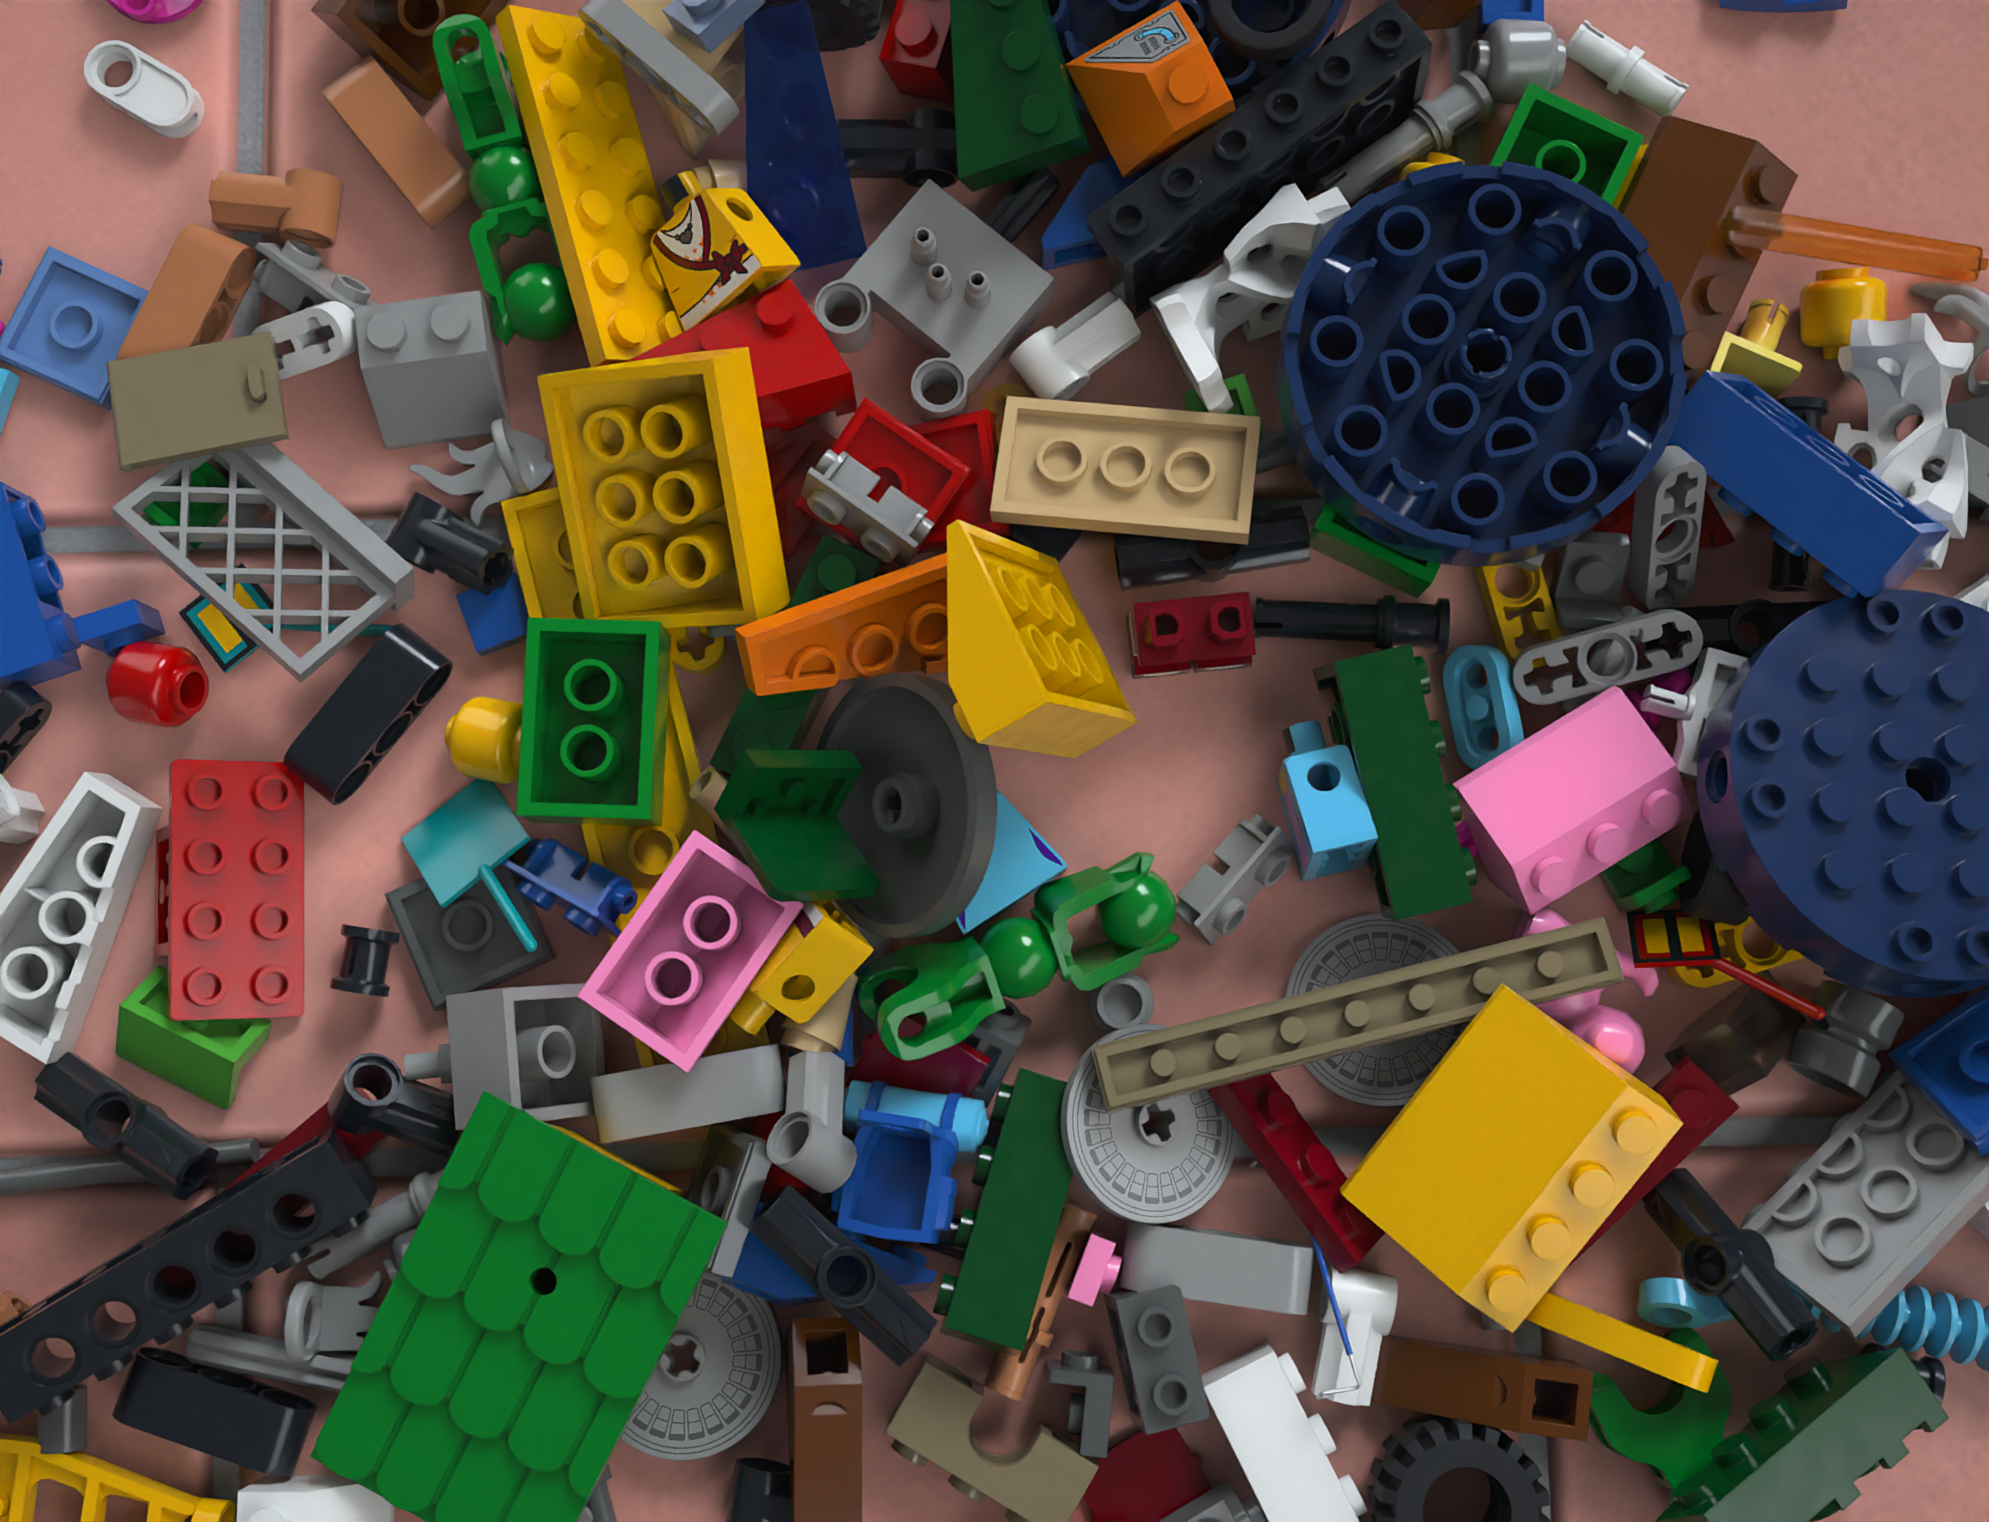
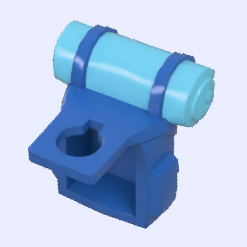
[831,1080,989,1244]

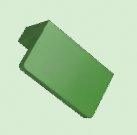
[115,965,272,1110]

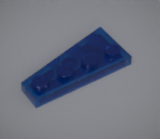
[744,0,868,273]

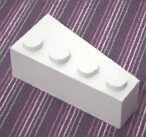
[0,772,163,1065]

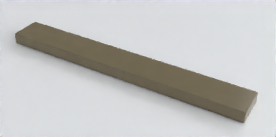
[1090,917,1625,1115]

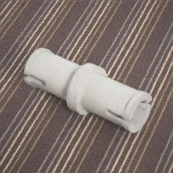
[1566,20,1690,118]

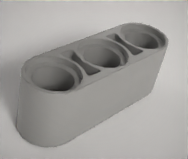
[590,1044,786,1144]
[1119,1220,1315,1315]

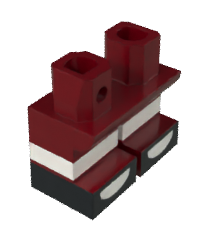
[1126,591,1256,679]

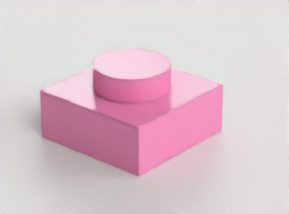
[1066,1229,1122,1307]

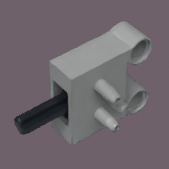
[814,167,1060,423]

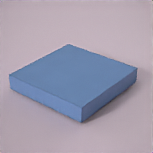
[0,246,149,411]

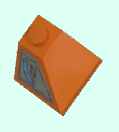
[1065,0,1236,179]

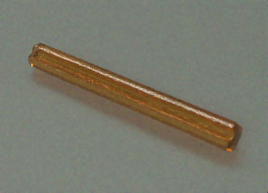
[1718,205,1988,283]

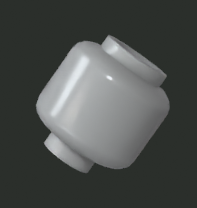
[1467,18,1566,104]

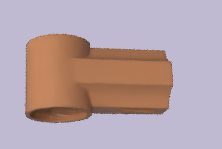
[208,168,344,249]

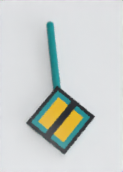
[179,563,393,673]

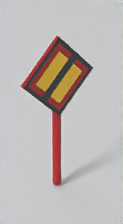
[1626,909,1826,1020]

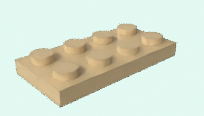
[990,396,1261,545]

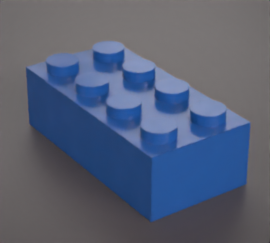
[1668,370,1949,598]

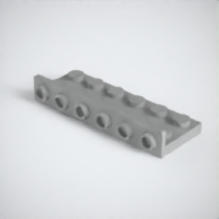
[1741,983,1989,1338]

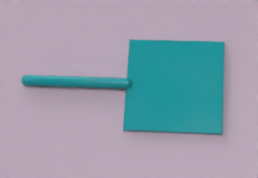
[401,779,538,952]

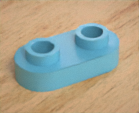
[1443,645,1524,770]

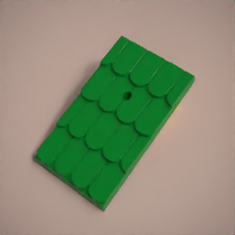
[310,1091,729,1522]

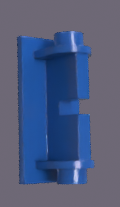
[502,838,638,938]

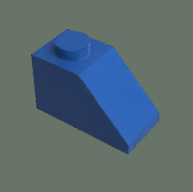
[1040,153,1153,270]

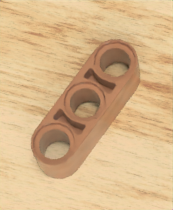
[321,55,472,230]
[115,222,257,361]

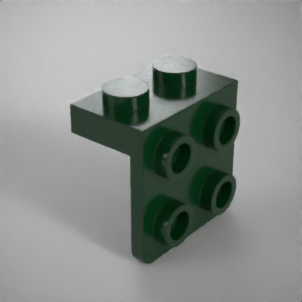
[714,749,880,902]

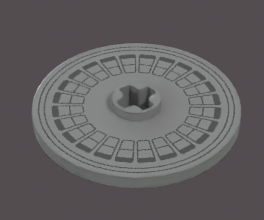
[1285,914,1470,1108]
[1061,1024,1238,1224]
[621,1269,783,1461]

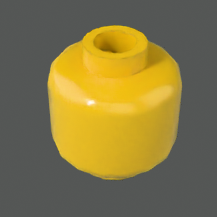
[1799,267,1887,360]
[445,697,523,784]

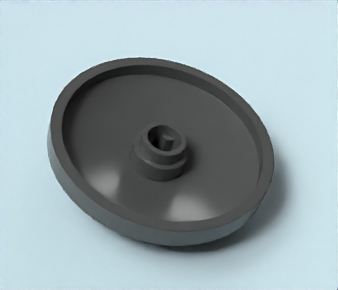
[816,673,997,938]

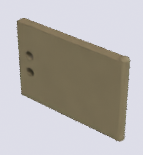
[107,331,289,472]

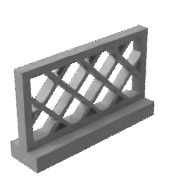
[112,443,414,683]

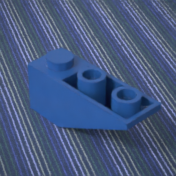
[0,481,82,691]
[721,1196,937,1307]

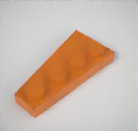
[734,552,948,696]

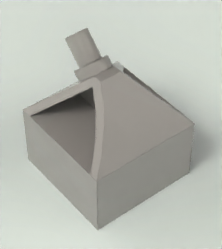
[404,983,606,1130]

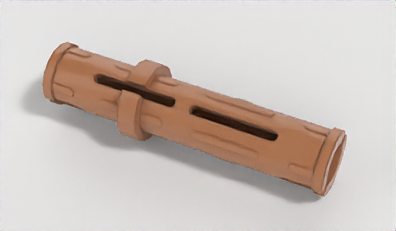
[983,1201,1098,1401]

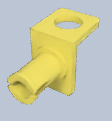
[1707,298,1802,399]

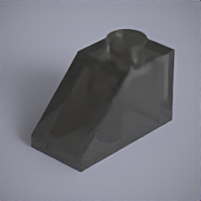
[1664,969,1806,1095]

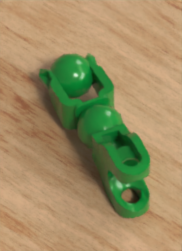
[433,14,577,346]
[855,852,1180,1061]
[1589,1328,1731,1506]

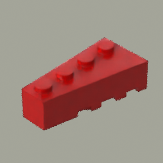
[627,278,858,432]

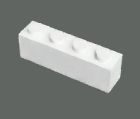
[1201,1342,1368,1522]

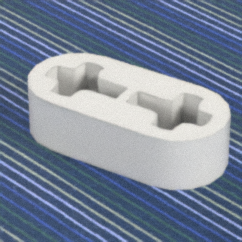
[251,301,358,380]

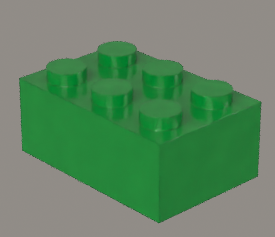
[516,618,671,826]

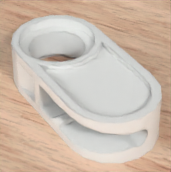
[84,40,205,138]

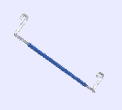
[1249,1160,1361,1400]

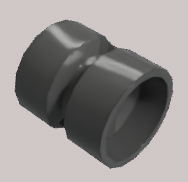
[1784,980,1905,1100]

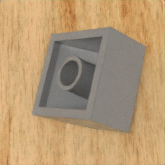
[354,290,511,450]

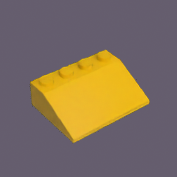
[537,347,790,628]
[947,519,1138,759]
[1340,983,1684,1333]

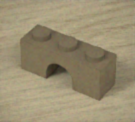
[885,1352,1099,1522]

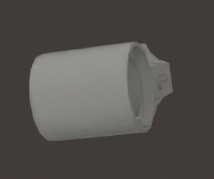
[766,1050,857,1194]

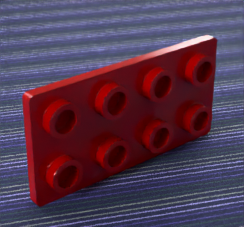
[155,759,304,1021]

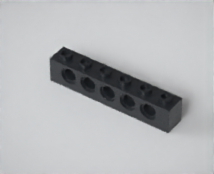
[0,1125,378,1424]

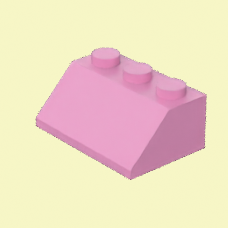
[1453,685,1693,915]
[577,830,805,1073]

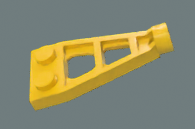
[0,1433,236,1522]

